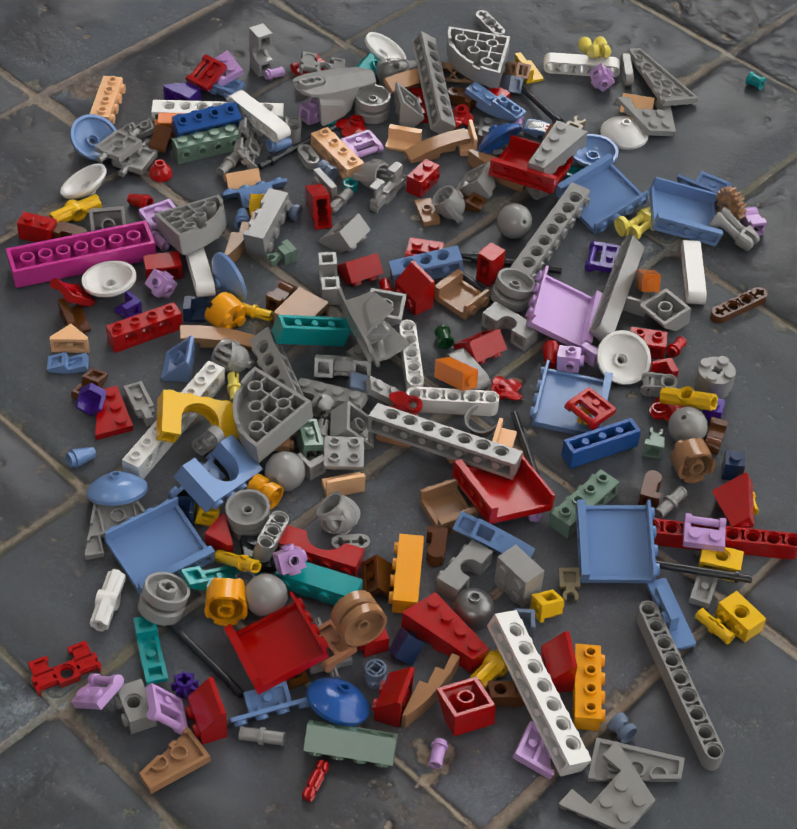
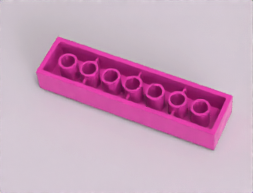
[6,220,156,288]

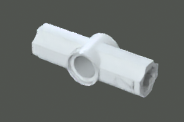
[90,569,126,632]

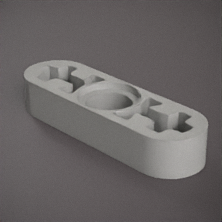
[475,10,505,36]
[620,53,634,86]
[192,425,225,456]

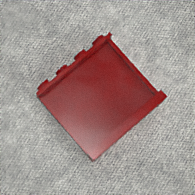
[488,135,573,194]
[452,448,555,524]
[223,592,329,695]

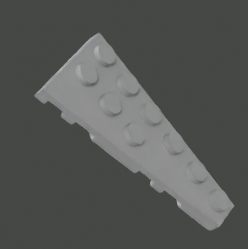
[628,48,698,106]

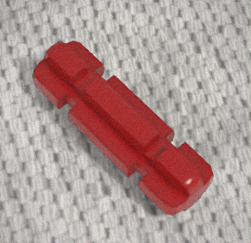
[302,760,329,802]

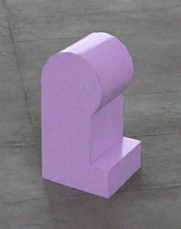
[741,207,767,236]

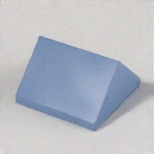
[161,335,195,382]

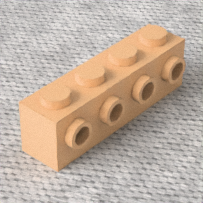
[90,76,126,124]
[311,127,364,179]

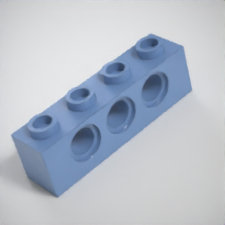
[389,245,464,287]

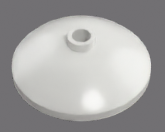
[365,32,406,61]
[600,116,649,150]
[60,163,107,199]
[82,261,137,297]
[597,330,651,385]

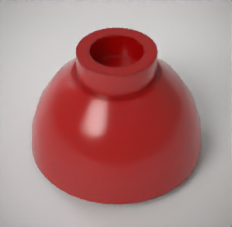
[149,159,173,182]

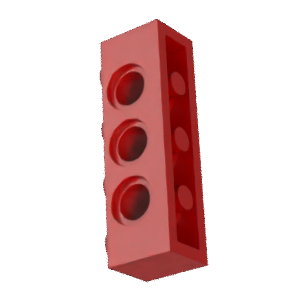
[106,302,182,353]

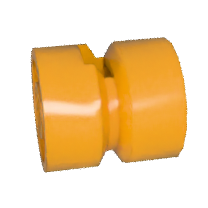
[246,474,284,509]

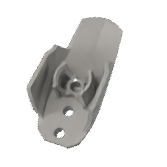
[292,67,376,126]
[337,287,410,367]

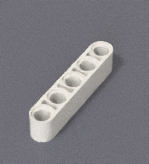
[544,53,620,78]
[226,90,291,143]
[681,240,707,305]
[186,247,216,298]
[399,320,424,391]
[406,387,499,416]

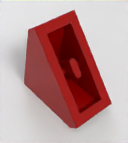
[205,513,233,553]

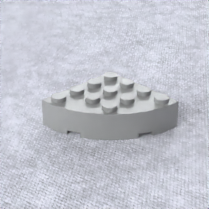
[446,26,510,89]
[154,194,227,255]
[232,366,313,463]

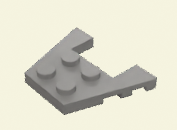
[615,97,676,136]
[85,500,145,560]
[558,741,655,829]

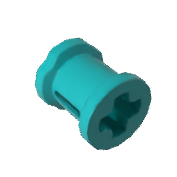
[745,71,766,90]

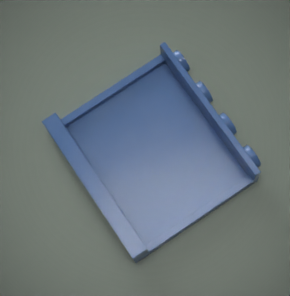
[556,153,649,235]
[649,177,723,247]
[529,360,613,435]
[104,496,215,595]
[575,500,660,583]

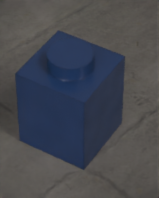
[721,450,745,480]

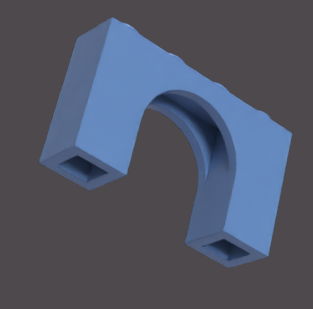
[174,435,263,512]

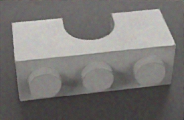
[249,23,273,77]
[318,252,340,305]
[481,301,539,351]
[314,354,372,378]
[436,539,493,601]

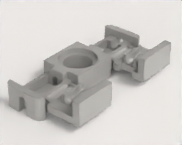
[299,51,348,74]
[234,117,263,170]
[369,161,406,213]

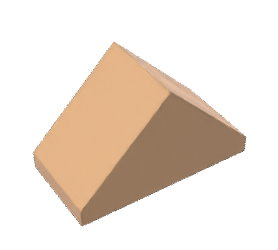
[50,324,89,353]

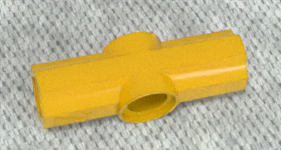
[48,194,102,224]
[659,386,718,411]
[470,649,508,689]

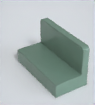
[295,419,324,458]

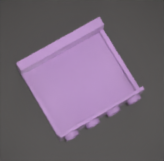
[525,265,603,347]

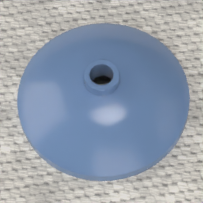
[70,114,117,161]
[573,134,619,167]
[212,252,247,302]
[87,471,148,506]

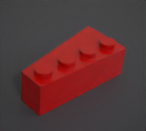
[401,592,489,674]

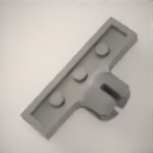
[298,377,369,419]

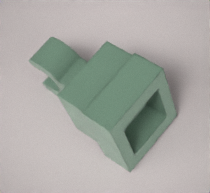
[266,239,298,266]
[642,427,665,460]

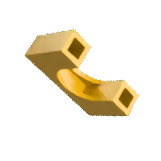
[156,389,238,450]

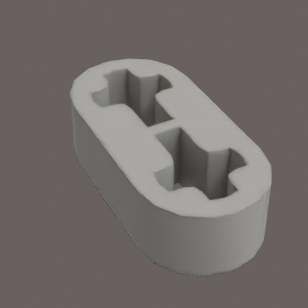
[298,144,320,170]
[331,534,370,554]

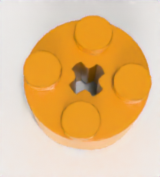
[205,292,247,329]
[205,578,248,626]

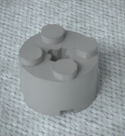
[695,356,736,399]

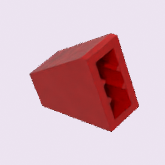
[305,184,332,230]
[712,472,754,528]

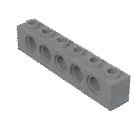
[250,327,304,396]

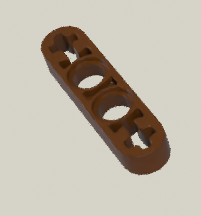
[710,287,768,324]

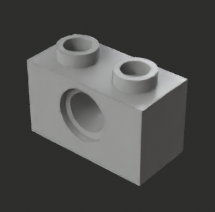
[114,679,157,734]

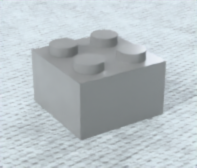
[494,545,544,608]

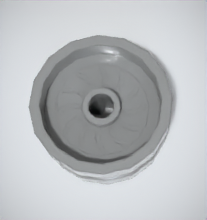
[355,84,391,124]
[490,268,535,312]
[225,489,271,540]
[138,572,190,626]

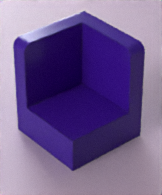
[115,290,142,319]
[75,383,107,416]

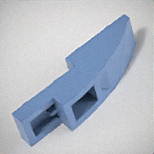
[465,82,527,121]
[452,511,535,558]

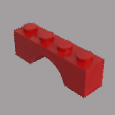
[278,525,364,577]

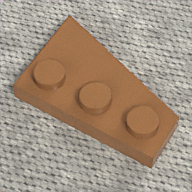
[139,726,211,794]

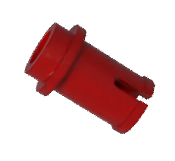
[379,278,394,292]
[667,336,687,357]

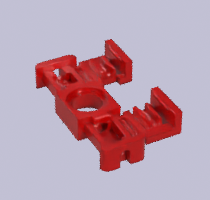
[28,640,102,696]

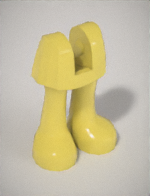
[578,36,612,58]
[614,206,654,240]

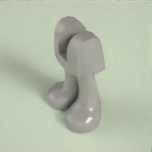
[708,207,760,251]

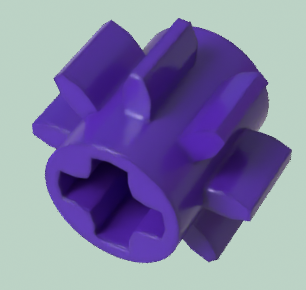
[171,671,199,700]

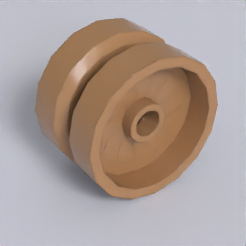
[331,590,387,646]

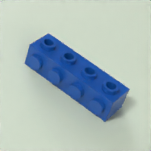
[171,102,242,138]
[561,418,641,469]

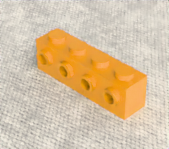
[388,534,424,613]
[572,644,605,731]

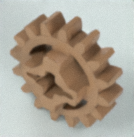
[715,186,747,221]

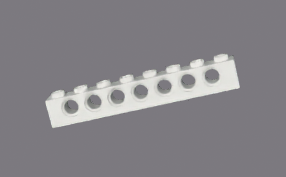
[151,100,284,128]
[122,361,225,479]
[487,610,592,776]

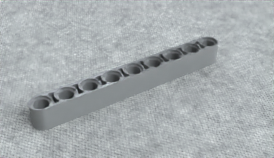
[589,234,644,342]
[636,600,724,771]

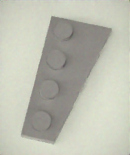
[587,737,685,782]

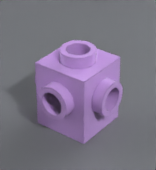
[589,63,615,92]
[299,99,320,125]
[144,269,178,299]
[556,345,585,373]
[272,543,307,576]

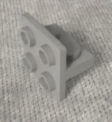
[324,436,364,470]

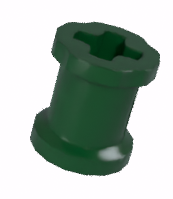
[434,325,454,349]

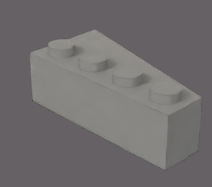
[528,121,588,175]
[243,188,291,258]

